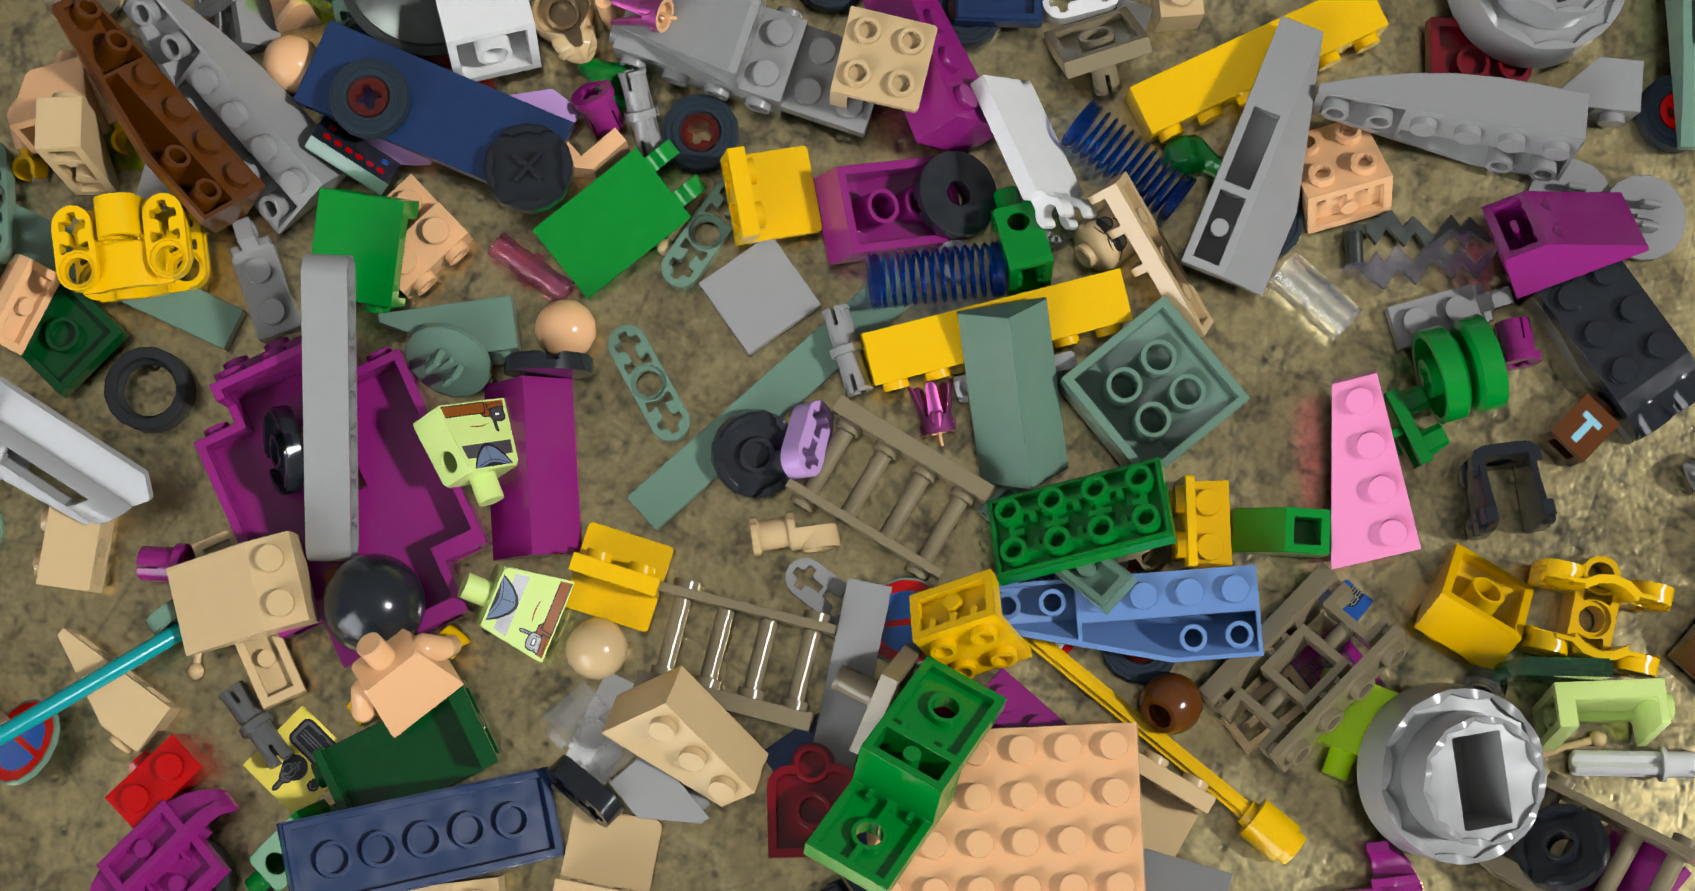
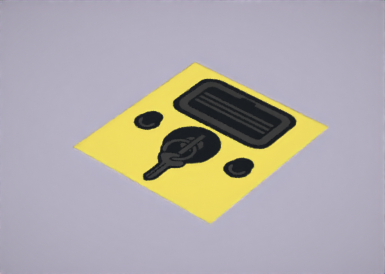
[243,705,340,814]

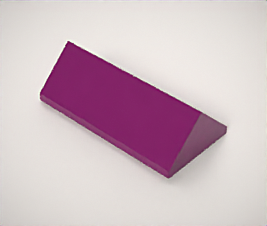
[484,376,582,561]

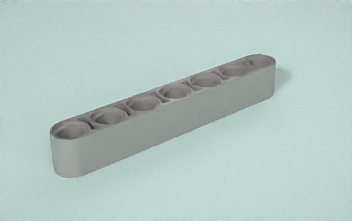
[301,253,359,562]

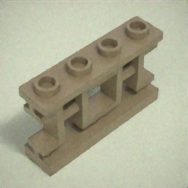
[1199,562,1409,772]

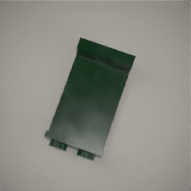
[311,680,504,812]

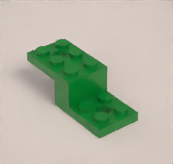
[803,656,1007,891]

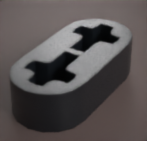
[546,755,624,828]

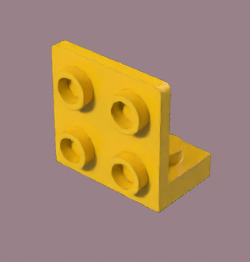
[720,146,822,246]
[1168,475,1232,570]
[909,568,1032,679]

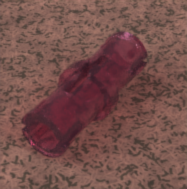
[487,232,575,301]

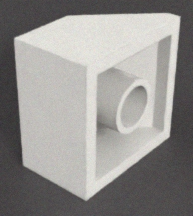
[436,0,542,82]

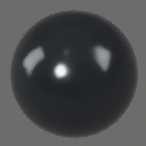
[322,553,426,653]

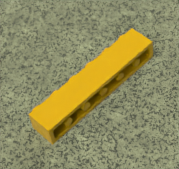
[1125,0,1389,144]
[858,268,1133,392]

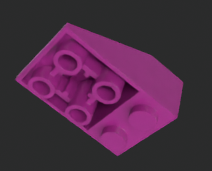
[1481,191,1649,299]

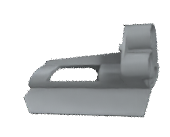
[0,376,153,525]

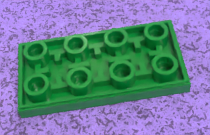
[987,457,1178,586]

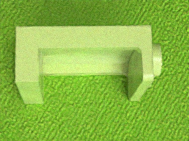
[1531,678,1675,751]

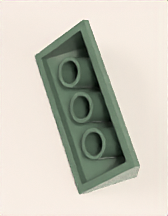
[957,297,1068,489]

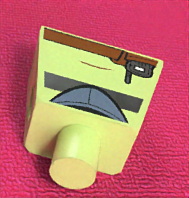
[413,398,518,507]
[458,564,575,662]

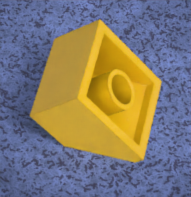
[1414,543,1534,674]

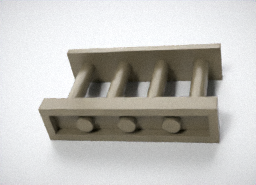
[785,395,994,582]
[633,577,837,733]
[1480,771,1695,891]

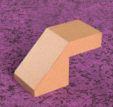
[567,128,630,179]

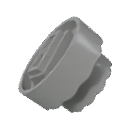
[1448,0,1625,69]
[1357,682,1547,865]

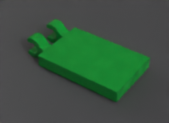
[533,139,707,299]

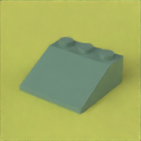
[1058,295,1251,469]

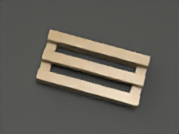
[1219,664,1311,755]

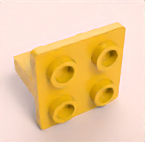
[565,522,674,632]

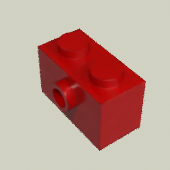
[105,734,216,829]

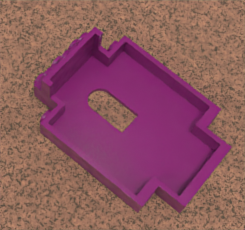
[193,335,492,669]

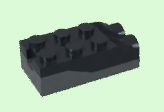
[1524,261,1695,444]

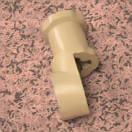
[749,511,841,557]

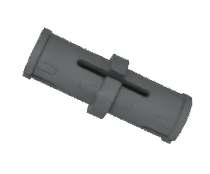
[218,680,294,770]

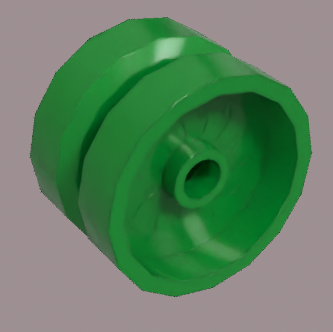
[1412,313,1509,425]

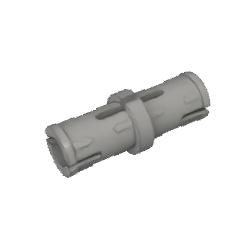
[618,67,662,157]
[822,304,874,397]

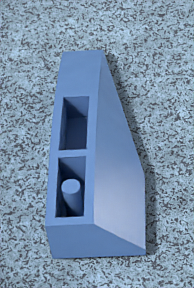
[999,564,1264,662]

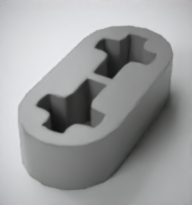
[785,558,847,625]

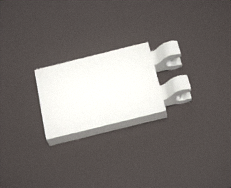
[970,75,1097,230]

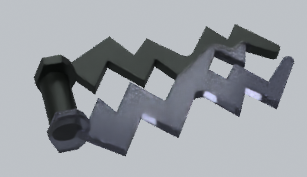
[1343,210,1497,290]

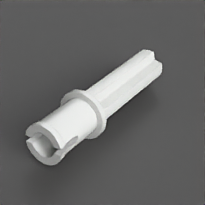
[1568,746,1695,782]

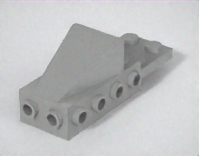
[609,0,875,138]

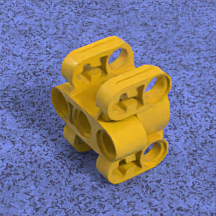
[51,192,211,303]
[1514,556,1675,682]

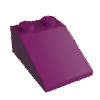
[813,156,967,265]

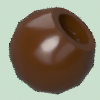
[1140,672,1203,735]

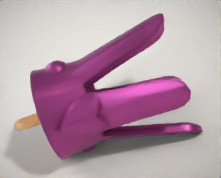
[610,0,677,33]
[907,378,956,447]

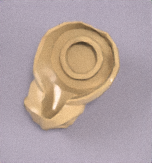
[531,0,597,64]

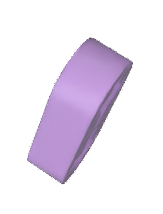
[780,400,833,480]

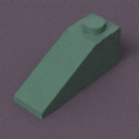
[378,295,523,365]

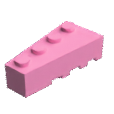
[1331,369,1421,570]

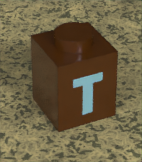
[1539,393,1620,467]

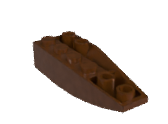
[51,0,266,233]

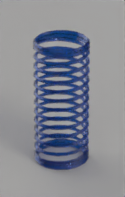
[1060,100,1197,223]
[867,240,1006,311]

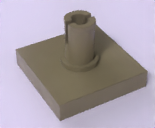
[1044,7,1152,96]
[831,643,922,755]

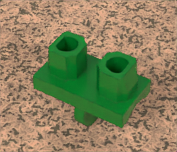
[1383,385,1450,469]

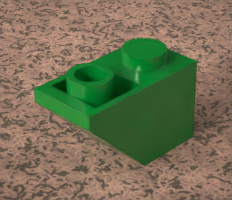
[1231,507,1331,559]

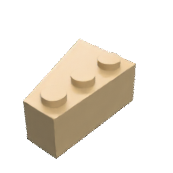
[601,665,769,807]

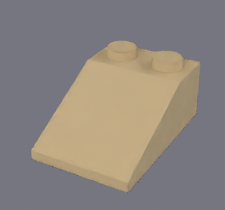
[166,531,321,657]

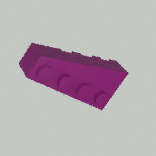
[862,0,994,154]

